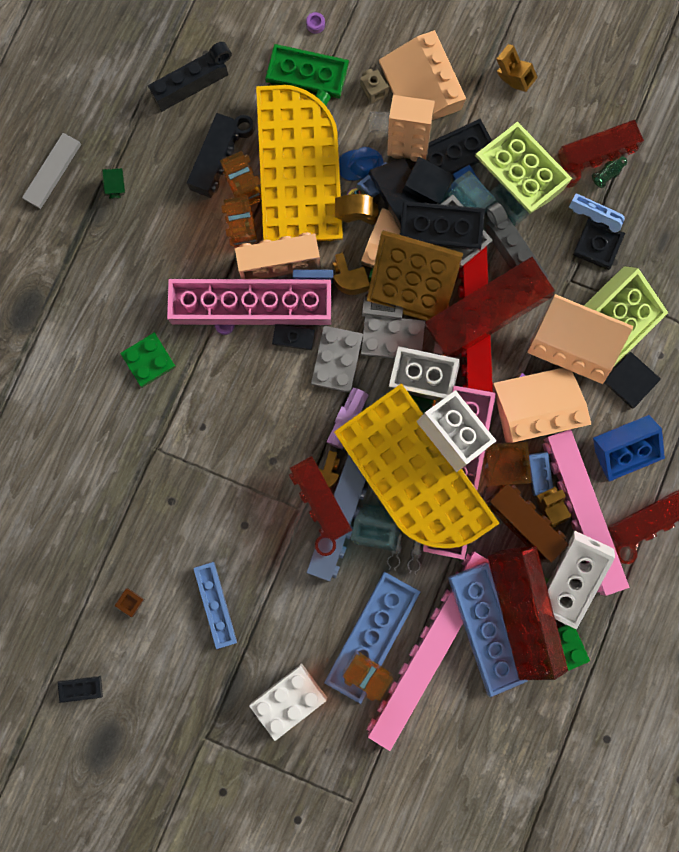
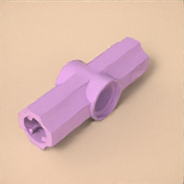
[327,387,369,450]

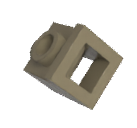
[360,69,389,104]

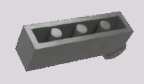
[484,202,549,294]

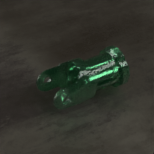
[591,157,627,188]

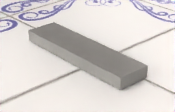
[22,133,81,209]

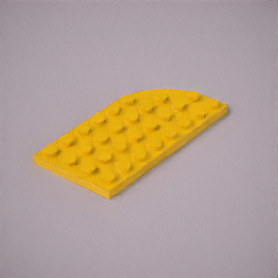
[256,85,343,241]
[334,383,500,548]

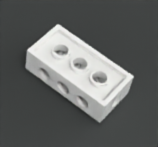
[537,531,615,629]

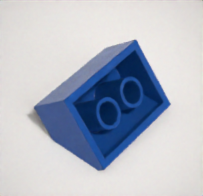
[593,415,665,481]

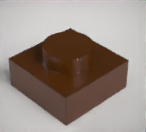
[115,588,145,618]

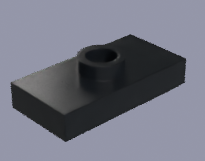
[272,324,315,351]
[58,676,103,703]

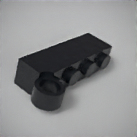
[148,42,232,112]
[187,113,254,198]

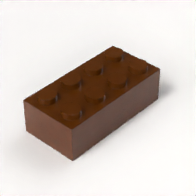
[485,484,569,563]

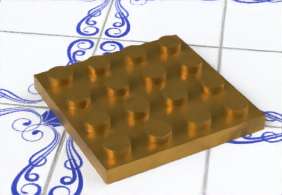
[367,230,463,325]

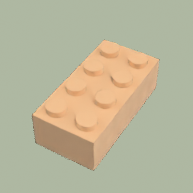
[387,95,435,162]
[235,233,321,279]

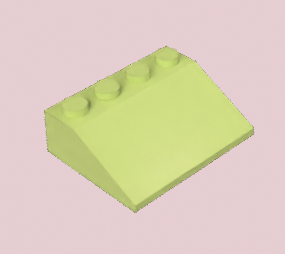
[475,122,572,214]
[584,266,668,366]

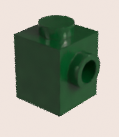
[101,168,125,199]

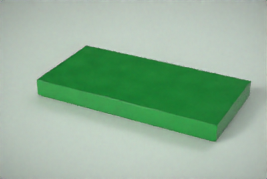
[265,44,349,98]

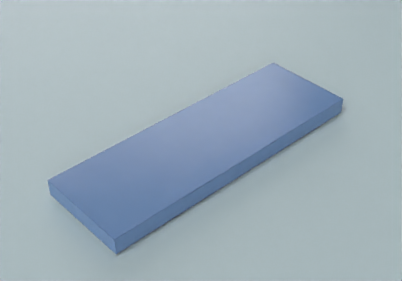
[448,562,528,697]
[324,572,420,704]

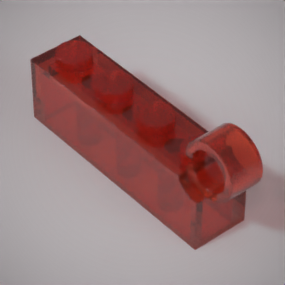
[557,120,644,188]
[289,456,353,556]
[608,490,679,564]

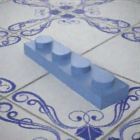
[193,562,237,649]

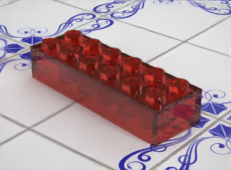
[425,257,555,358]
[487,546,568,680]

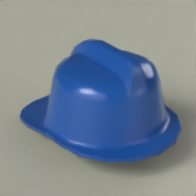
[339,147,384,181]

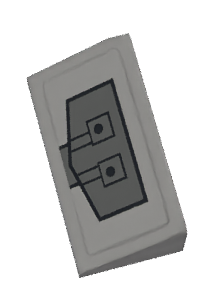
[362,296,403,319]

